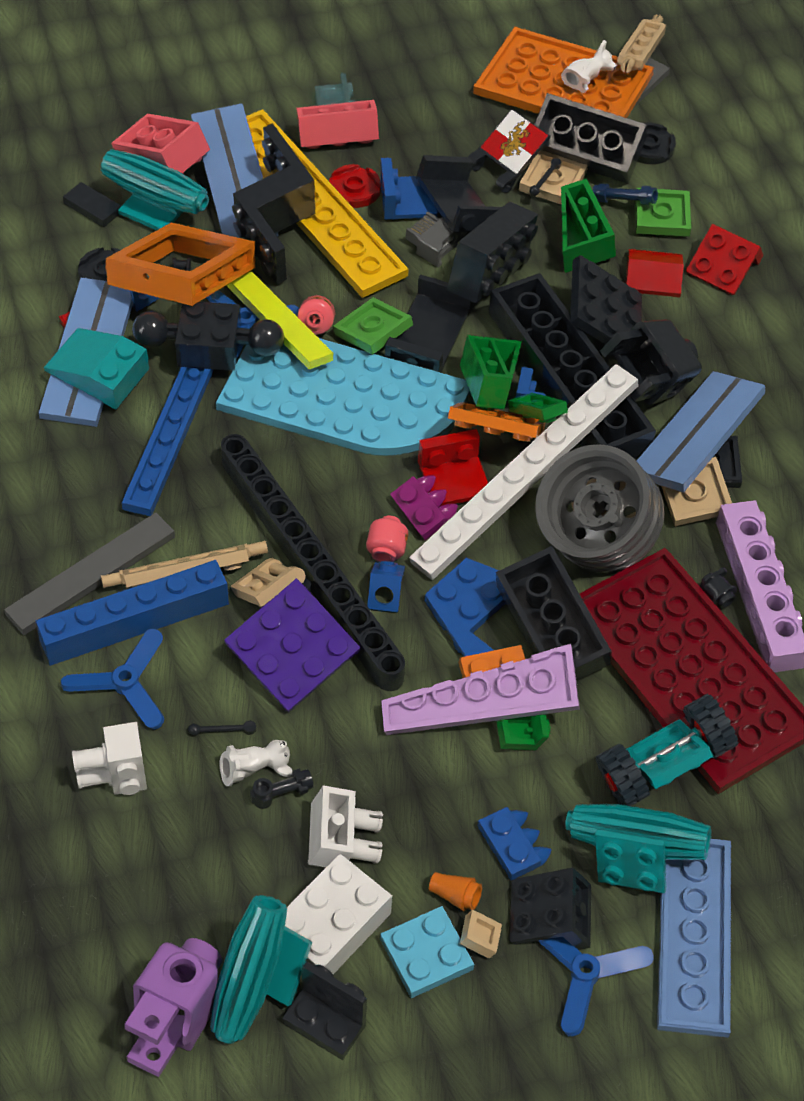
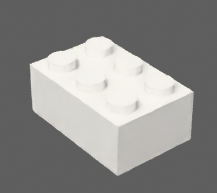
[285,854,392,974]

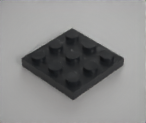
[570,255,642,345]

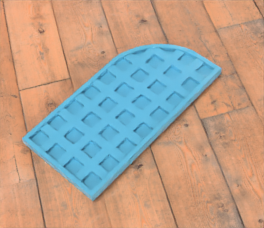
[216,338,471,456]

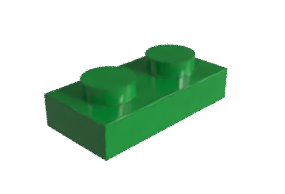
[508,393,568,423]

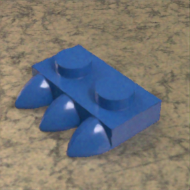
[477,807,551,880]

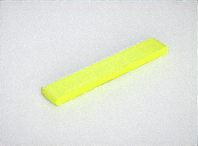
[226,270,334,370]

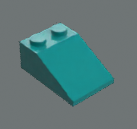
[44,328,149,409]

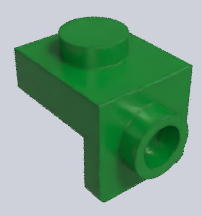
[496,714,550,750]

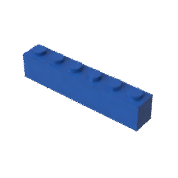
[35,560,229,666]

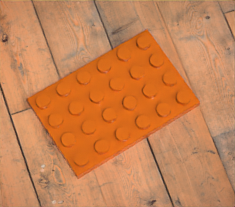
[473,27,654,118]

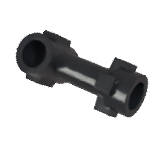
[250,768,314,809]

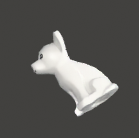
[561,40,617,93]
[219,740,293,787]

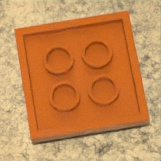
[448,402,545,442]

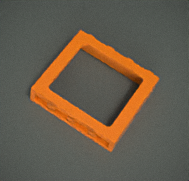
[105,222,255,306]

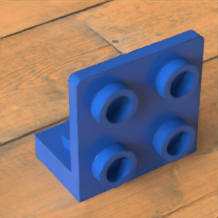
[380,158,438,219]

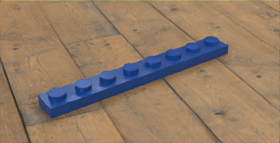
[122,367,214,516]

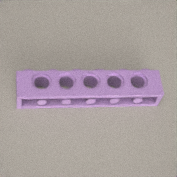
[716,500,804,673]

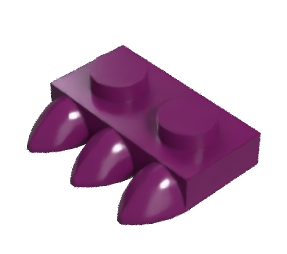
[390,475,458,540]

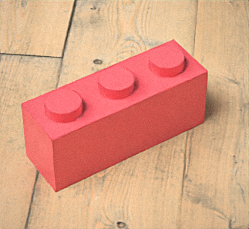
[297,100,379,149]

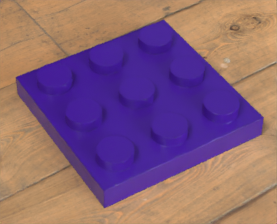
[224,578,361,713]

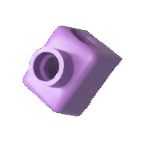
[125,938,223,1077]

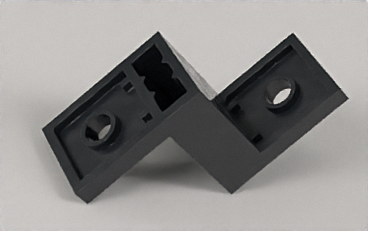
[232,123,315,284]

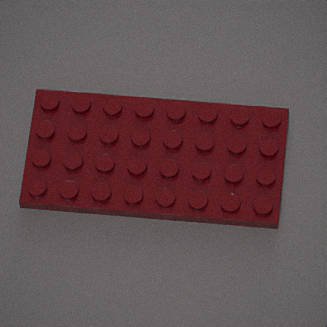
[579,547,804,794]

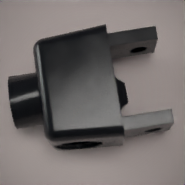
[600,319,702,405]

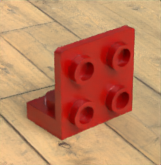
[687,224,764,295]
[418,429,488,507]

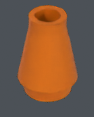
[429,872,482,911]

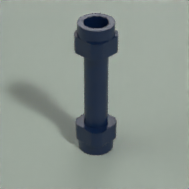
[593,184,658,205]

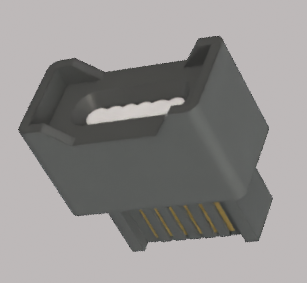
[406,212,467,267]

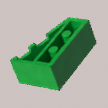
[561,178,616,273]
[460,335,522,410]

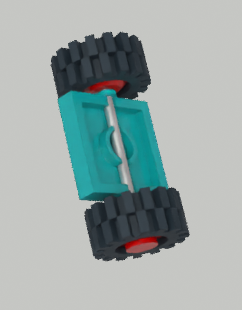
[596,694,738,806]

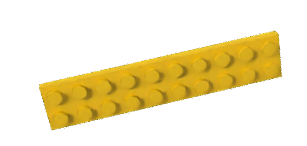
[246,109,409,298]

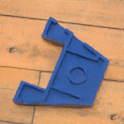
[424,558,506,657]

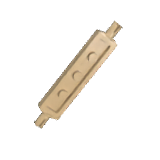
[617,14,666,73]
[101,541,268,588]

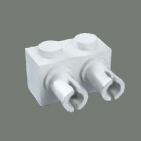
[72,722,147,795]
[308,786,383,867]

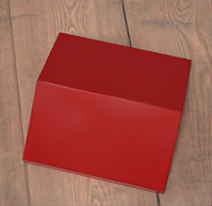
[626,249,684,298]

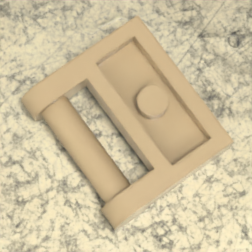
[230,558,305,607]

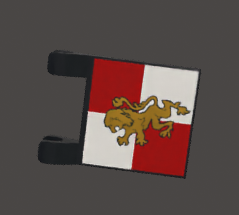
[468,109,551,194]

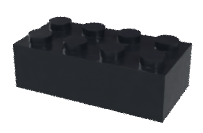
[535,93,647,184]
[447,201,538,303]
[496,546,612,681]

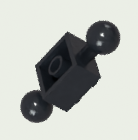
[132,302,284,371]

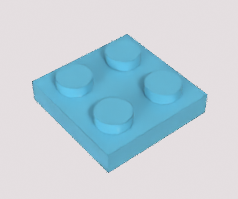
[380,906,474,998]

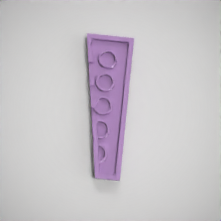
[381,644,580,735]

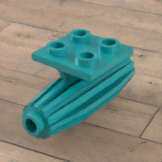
[100,149,209,230]
[566,804,711,893]
[210,895,313,1044]

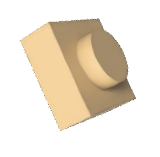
[460,909,502,959]

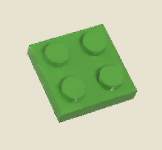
[635,188,691,237]
[333,297,413,355]

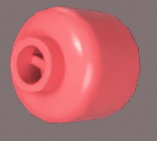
[297,295,335,335]
[366,515,408,562]

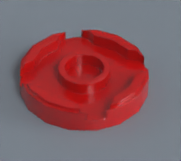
[329,164,381,208]

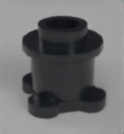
[700,567,737,609]

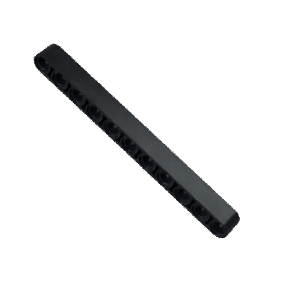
[221,434,405,691]

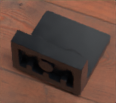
[510,867,591,950]
[283,961,367,1060]

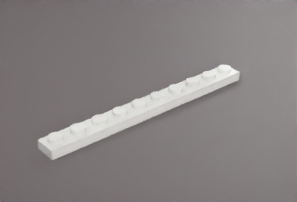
[409,364,638,580]

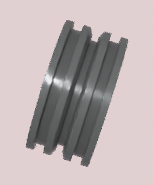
[536,445,664,573]

